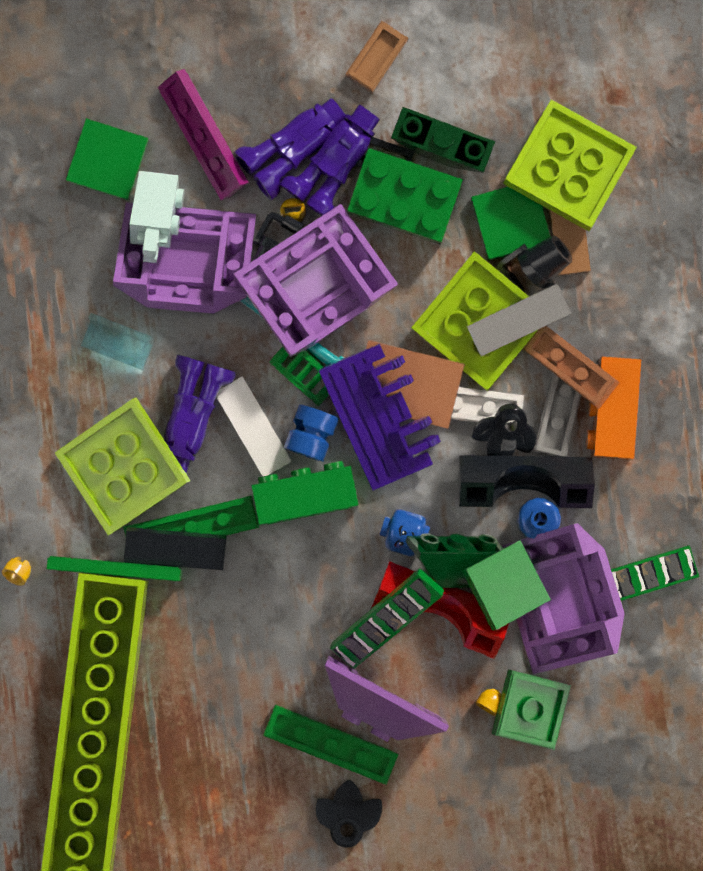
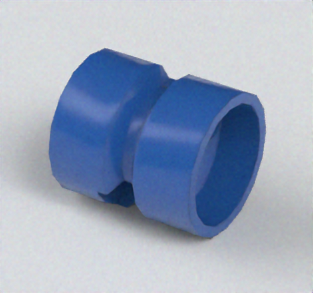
[283,404,339,462]

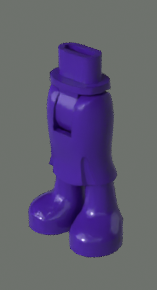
[233,98,346,201]
[279,105,380,216]
[164,354,237,473]

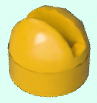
[280,198,306,222]
[2,557,31,586]
[475,689,502,717]

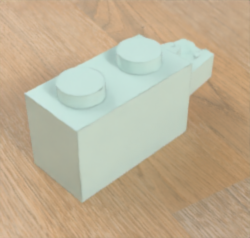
[129,171,184,263]

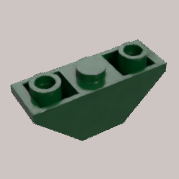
[391,107,496,173]
[405,534,504,588]

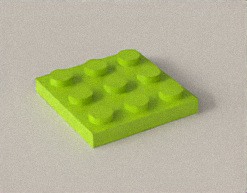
[503,99,637,232]
[411,251,539,391]
[55,398,191,536]

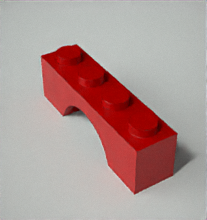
[370,561,509,659]

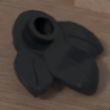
[471,404,536,456]
[316,780,382,848]

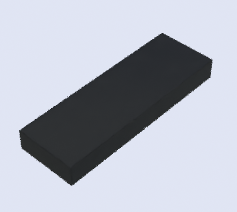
[124,527,226,570]

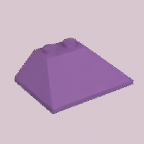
[113,202,256,314]
[233,204,398,357]
[502,523,625,674]
[325,655,449,742]

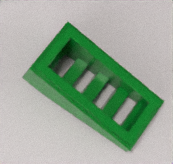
[269,346,329,407]

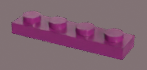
[157,69,249,200]

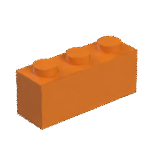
[586,356,641,460]

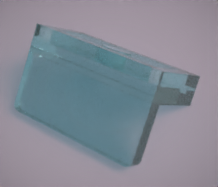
[81,313,155,371]

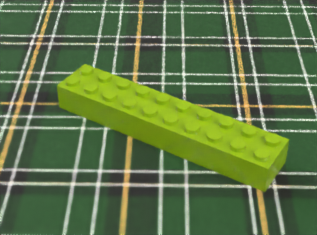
[41,573,149,871]

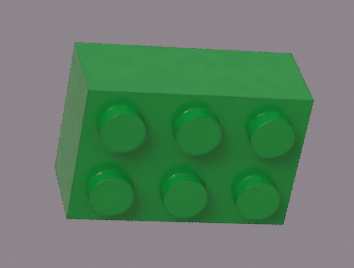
[347,148,463,245]
[251,461,359,526]

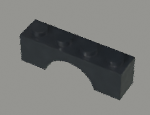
[458,455,595,508]

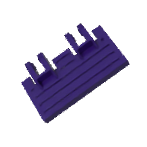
[319,343,441,491]

